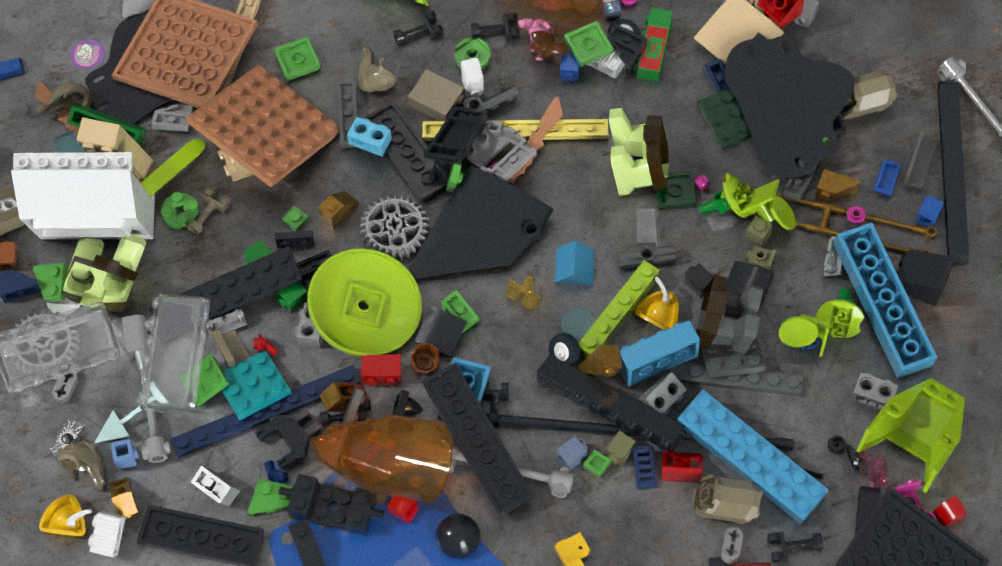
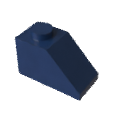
[0,270,41,303]

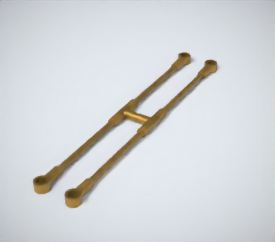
[722,176,937,254]

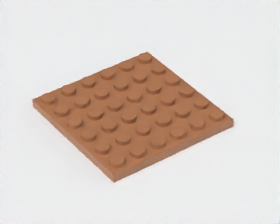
[112,0,258,108]
[186,65,340,187]

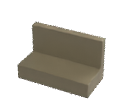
[211,329,250,368]

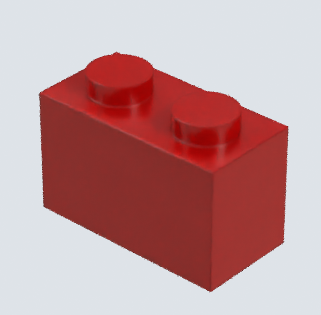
[361,354,402,386]

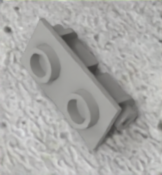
[822,236,843,277]
[205,309,247,338]

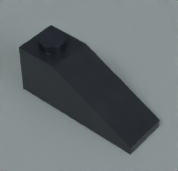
[288,519,325,566]

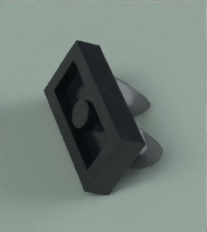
[388,390,423,433]

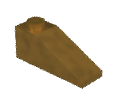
[576,345,622,377]

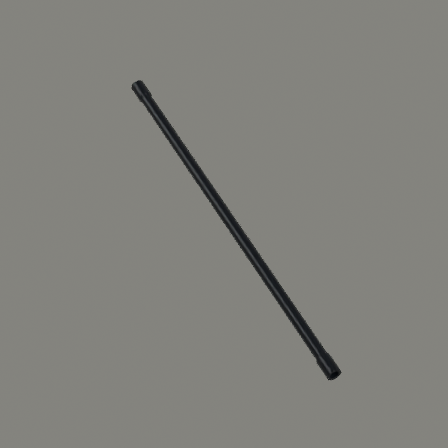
[437,413,794,451]

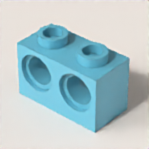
[347,117,392,156]

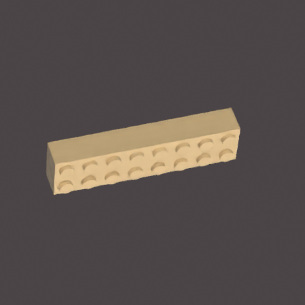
[77,118,156,183]

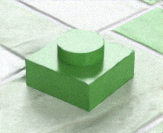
[282,206,309,231]
[583,449,611,478]

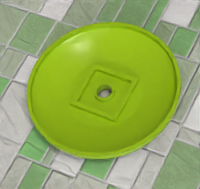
[307,249,422,357]

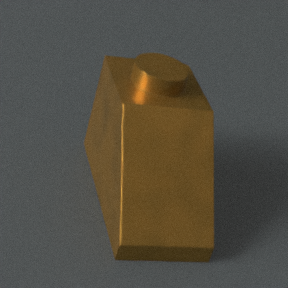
[816,169,860,202]
[318,191,359,229]
[319,382,368,412]
[109,477,138,518]

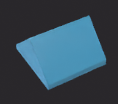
[555,240,594,285]
[451,357,491,403]

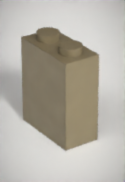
[408,69,466,121]

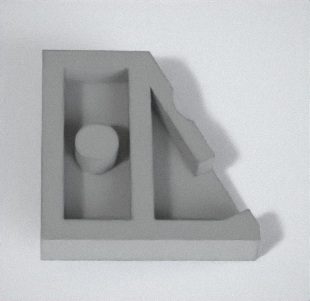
[151,104,194,132]

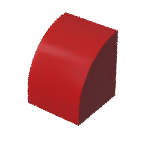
[387,490,419,524]
[933,495,967,528]

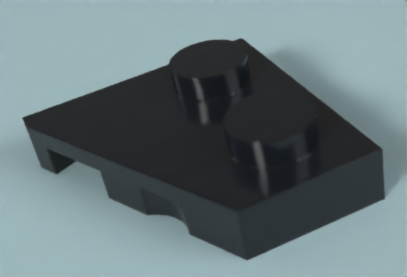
[607,23,647,70]

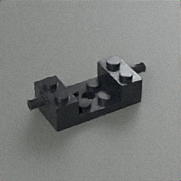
[278,473,385,536]

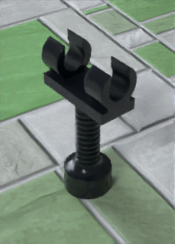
[393,11,444,45]
[471,13,520,41]
[482,382,509,429]
[320,400,373,430]
[767,531,824,563]

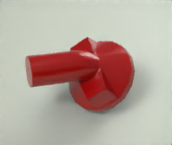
[253,334,279,357]

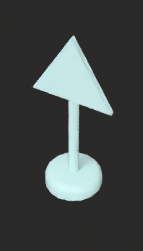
[94,381,170,444]

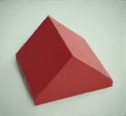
[757,0,804,28]
[661,451,703,484]

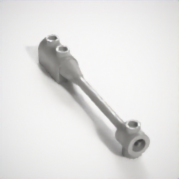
[938,57,1002,156]
[122,315,171,463]
[414,435,575,498]

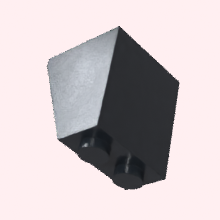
[896,250,955,306]

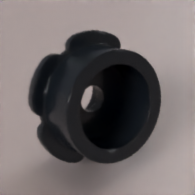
[827,435,847,455]

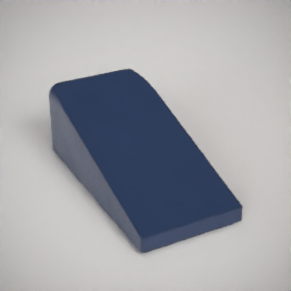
[702,58,732,98]

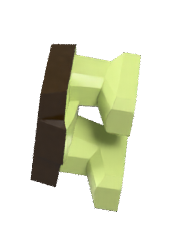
[609,108,669,196]
[61,233,146,311]

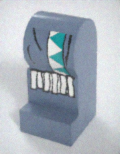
[599,0,621,19]

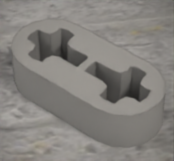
[52,367,79,404]
[721,527,743,564]

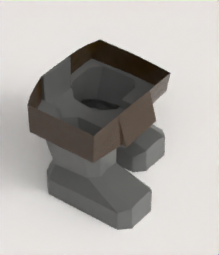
[696,274,763,354]

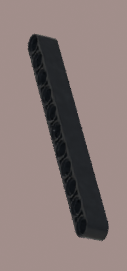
[937,81,969,263]

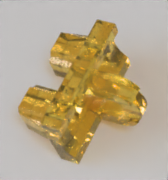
[505,275,542,310]

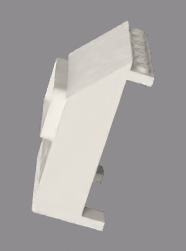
[11,152,155,240]

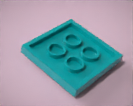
[221,350,292,421]

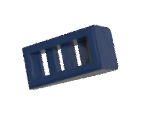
[632,445,657,490]

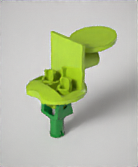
[699,173,796,230]
[779,287,865,357]

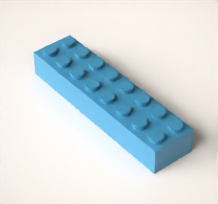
[833,222,938,379]
[677,390,829,525]

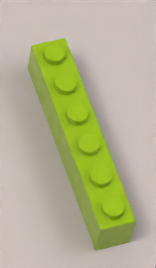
[579,260,660,360]

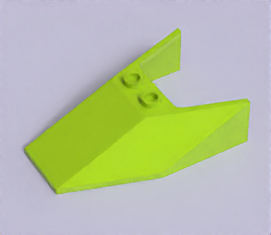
[856,378,965,493]

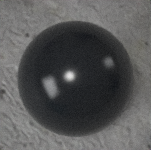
[436,513,481,559]

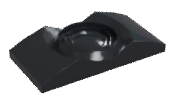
[423,106,489,163]

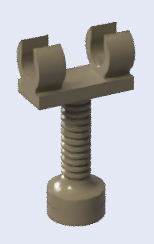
[187,187,232,235]

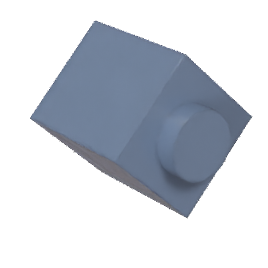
[556,437,588,469]

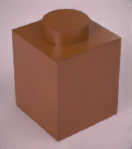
[0,241,19,272]

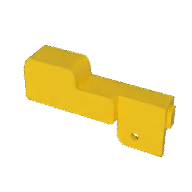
[554,532,590,566]

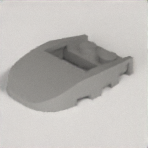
[466,120,537,183]

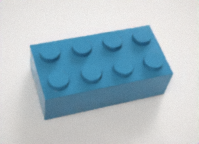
[619,321,700,387]

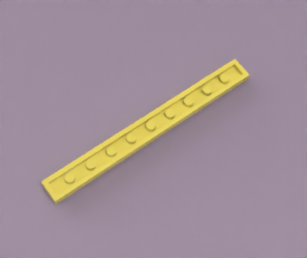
[422,119,608,141]

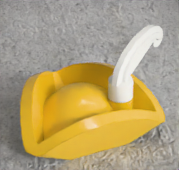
[634,277,679,330]
[39,494,92,536]

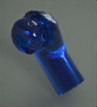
[264,460,289,484]

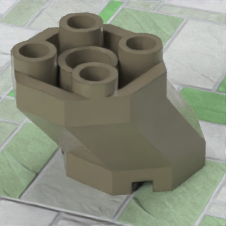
[839,71,897,119]
[691,474,763,524]

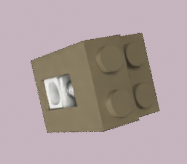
[0,187,25,235]

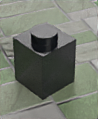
[684,263,713,298]

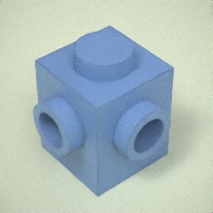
[111,439,139,470]

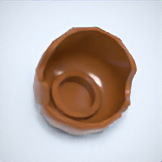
[411,343,440,375]

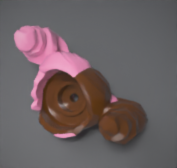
[518,18,567,61]

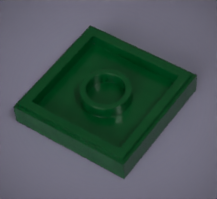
[656,171,696,210]

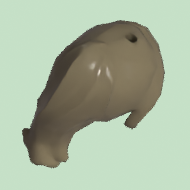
[358,47,397,93]
[37,81,92,117]
[57,440,107,491]

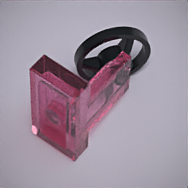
[846,444,888,488]

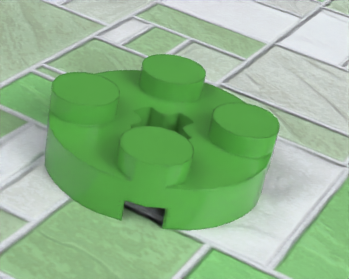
[454,38,491,70]
[161,192,199,230]

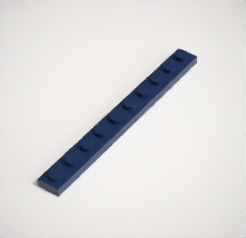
[171,365,361,458]

